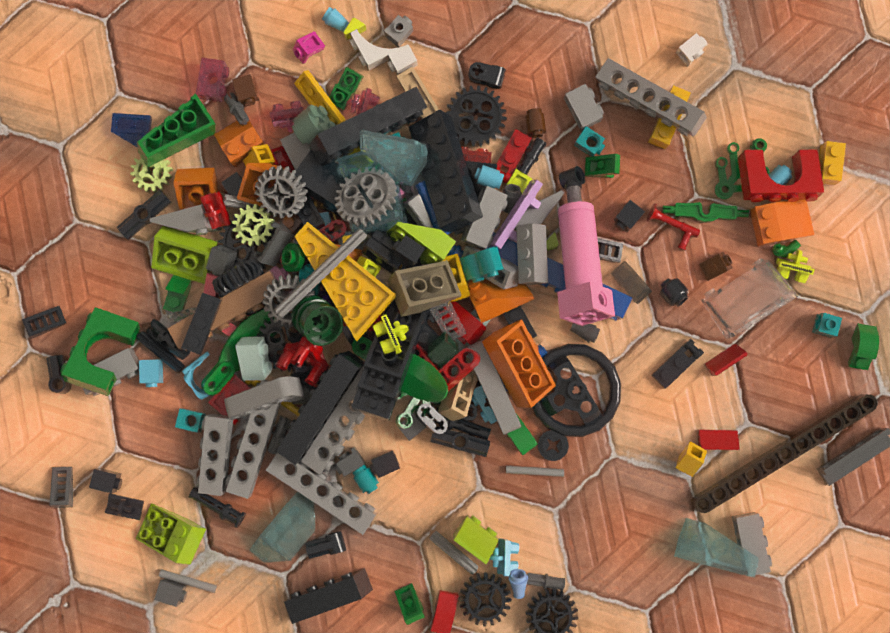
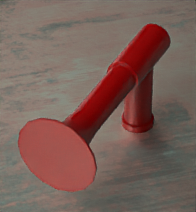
[647,203,700,251]

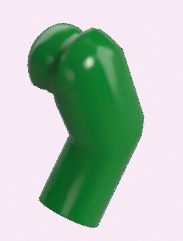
[772,239,801,258]

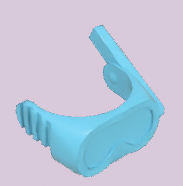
[182,352,210,400]

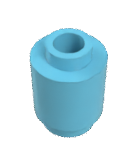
[474,165,504,189]
[769,165,792,185]

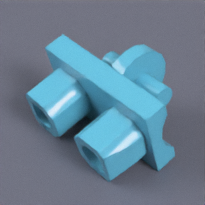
[489,538,519,576]

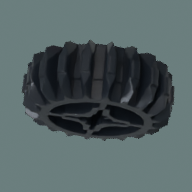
[212,259,264,297]
[459,572,512,626]
[526,589,578,633]

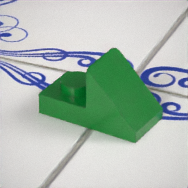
[585,154,620,178]
[163,275,193,315]
[395,583,425,625]

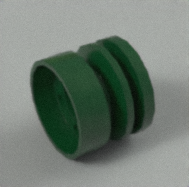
[291,295,343,346]

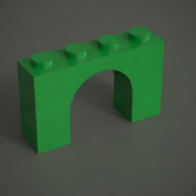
[61,307,140,397]

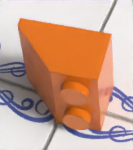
[214,120,265,167]
[237,163,284,209]
[173,168,218,210]

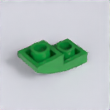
[329,67,364,110]
[506,414,538,455]

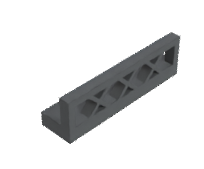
[817,428,890,486]

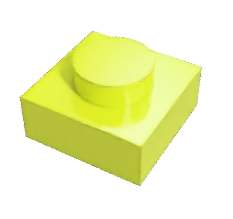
[507,169,532,193]

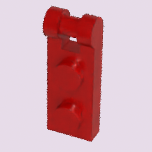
[497,129,532,184]

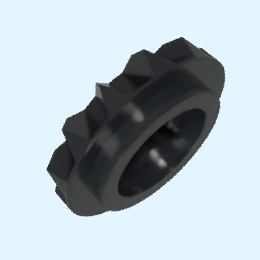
[538,430,569,461]

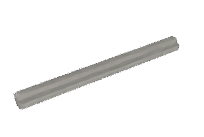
[274,229,367,318]

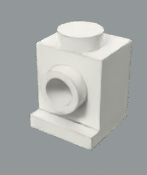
[676,33,707,67]

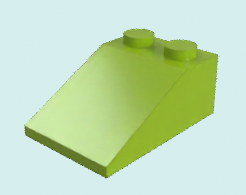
[453,515,499,564]

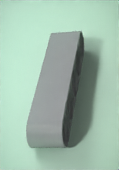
[465,340,522,435]

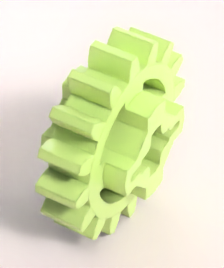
[130,156,173,193]
[232,204,275,247]

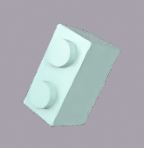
[235,337,272,380]

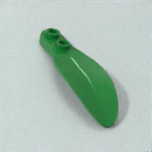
[201,305,289,395]
[352,337,448,402]

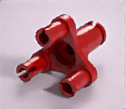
[275,337,329,387]

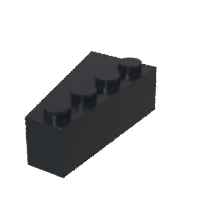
[284,568,373,624]

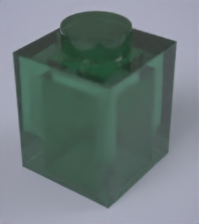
[428,332,459,367]

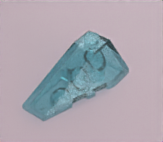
[360,130,428,186]
[674,518,759,578]

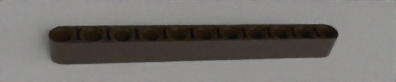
[692,394,878,513]

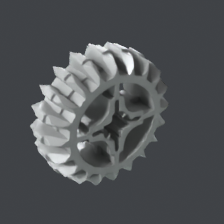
[255,165,308,219]
[263,274,315,327]

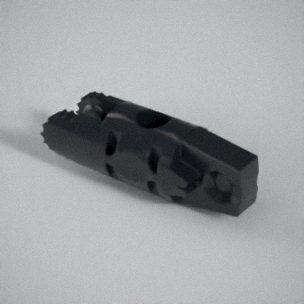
[146,319,191,360]

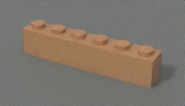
[167,271,282,351]

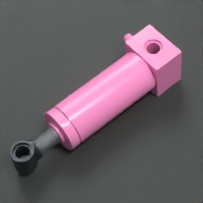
[557,166,615,326]

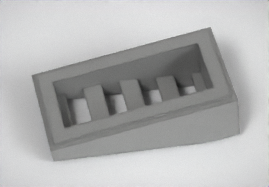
[403,194,433,228]

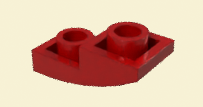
[430,590,459,633]

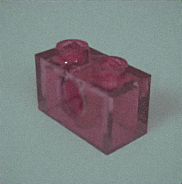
[196,58,230,102]

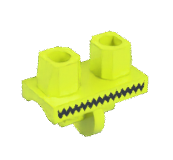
[776,250,815,283]
[373,315,409,354]

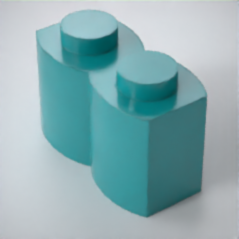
[460,247,504,283]

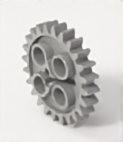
[334,167,398,227]

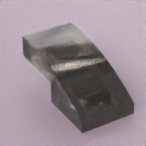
[610,261,652,304]

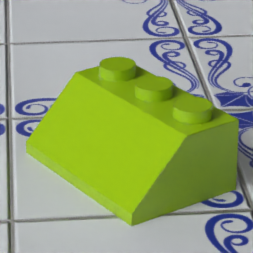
[151,226,217,284]

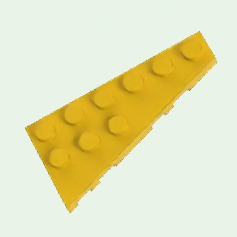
[294,222,396,341]

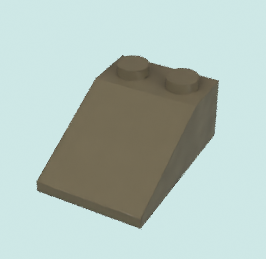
[388,260,461,317]

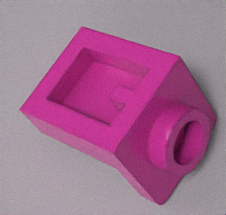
[293,31,325,64]

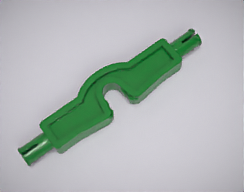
[662,202,749,223]

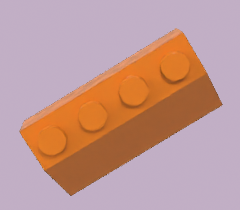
[482,320,556,408]

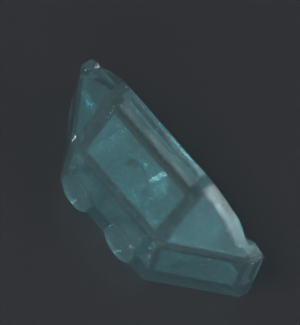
[250,492,316,562]

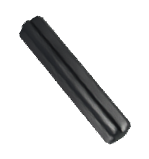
[136,331,185,373]

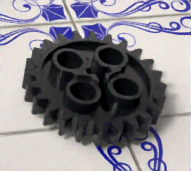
[445,85,507,148]
[218,212,276,269]
[257,316,306,372]

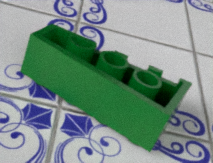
[137,93,216,167]

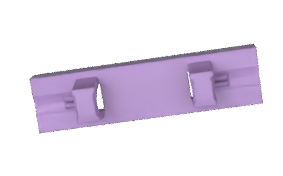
[491,180,543,249]

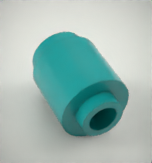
[352,464,379,494]

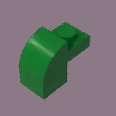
[848,323,879,370]

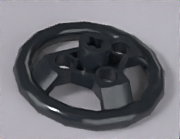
[532,344,621,437]

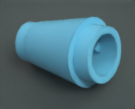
[322,7,349,32]

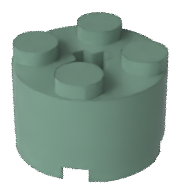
[292,105,336,149]

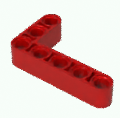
[415,344,481,392]

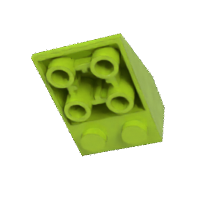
[386,222,456,265]
[136,503,206,565]

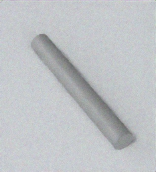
[506,465,564,477]
[159,569,217,593]

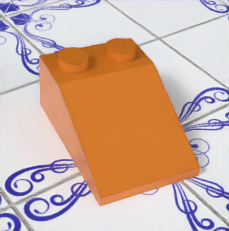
[750,200,814,247]
[467,278,534,323]

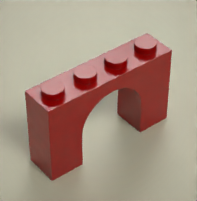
[738,150,824,202]

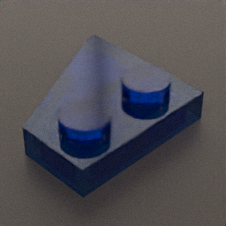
[111,113,152,148]

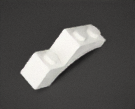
[349,29,418,75]

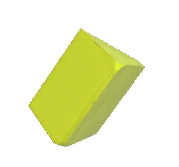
[343,18,367,40]
[357,256,381,278]

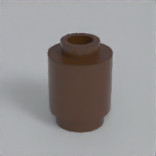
[525,108,546,138]

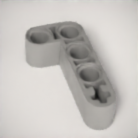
[224,376,304,420]

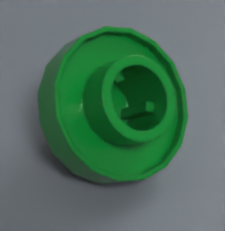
[281,243,306,272]

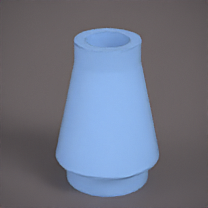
[509,569,528,599]

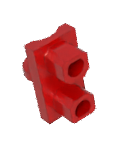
[200,191,231,229]

